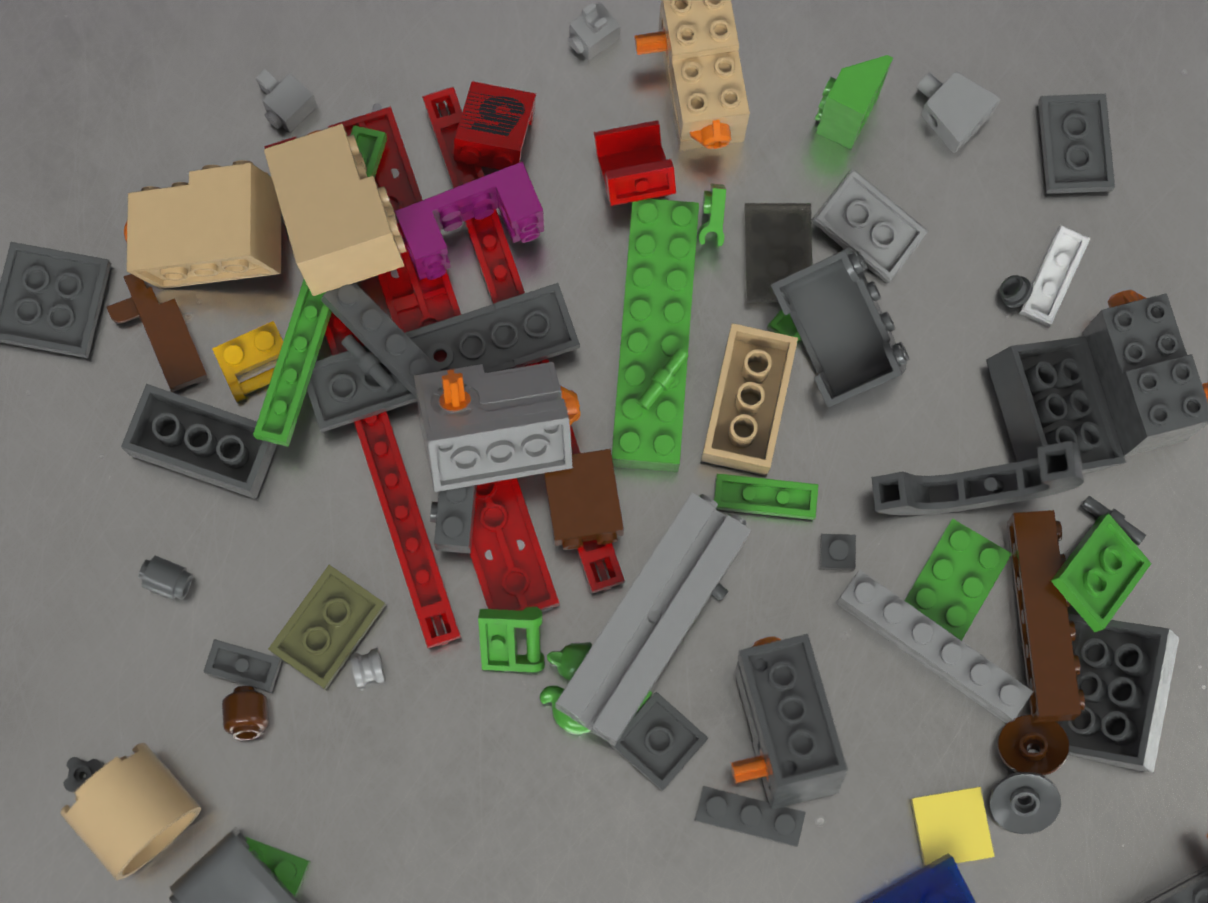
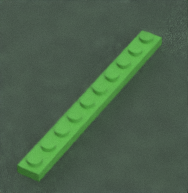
[253,126,387,447]

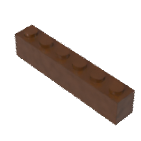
[1007,510,1085,723]

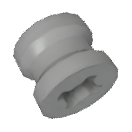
[350,648,385,688]

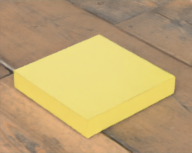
[910,787,995,869]

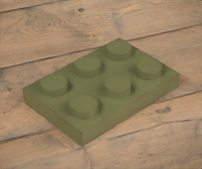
[268,565,386,690]

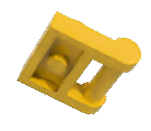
[212,321,283,402]

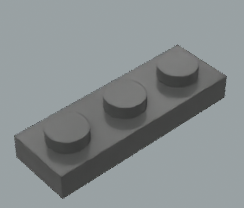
[695,786,806,847]

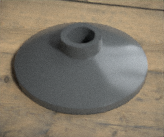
[990,772,1061,834]

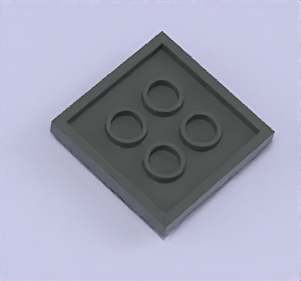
[0,242,111,358]

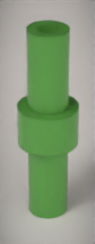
[637,348,689,410]

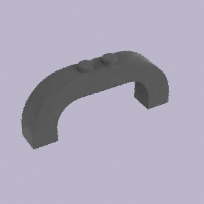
[871,441,1084,515]

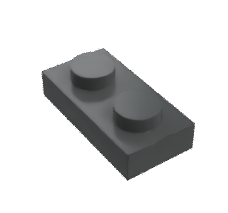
[203,639,282,693]

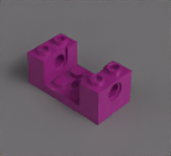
[395,161,544,280]

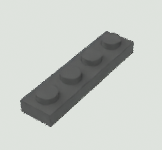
[321,283,441,398]

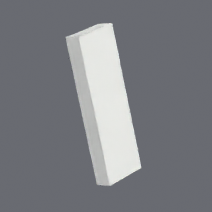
[1019,225,1091,327]

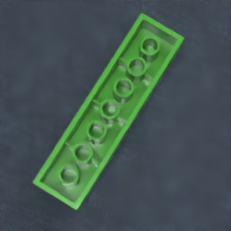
[612,199,699,472]

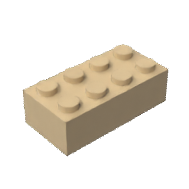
[701,323,798,476]

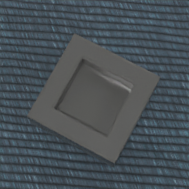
[820,534,856,571]

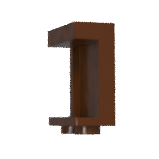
[544,449,624,550]

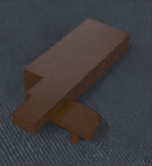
[106,274,208,392]

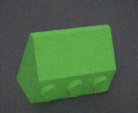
[815,55,893,150]

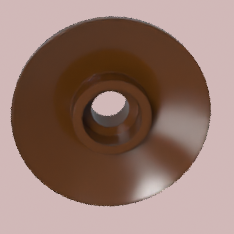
[998,715,1069,776]

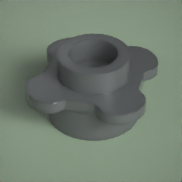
[64,757,102,792]

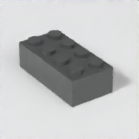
[121,384,277,499]

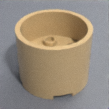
[60,743,201,881]

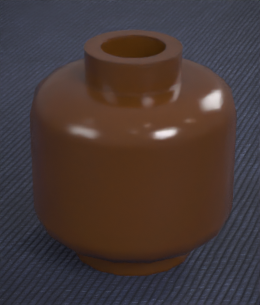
[222,686,269,741]

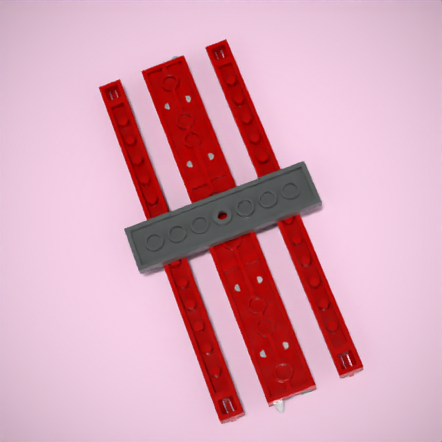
[264,86,625,649]

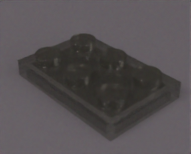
[744,203,813,303]

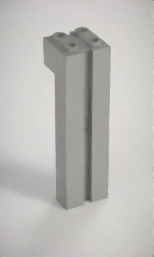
[555,493,751,746]

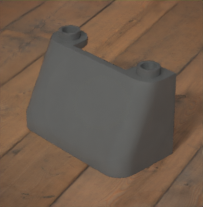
[169,827,300,903]

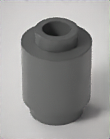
[138,556,193,600]

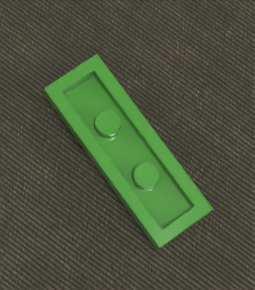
[714,473,819,520]

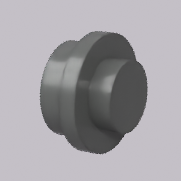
[1000,275,1033,308]

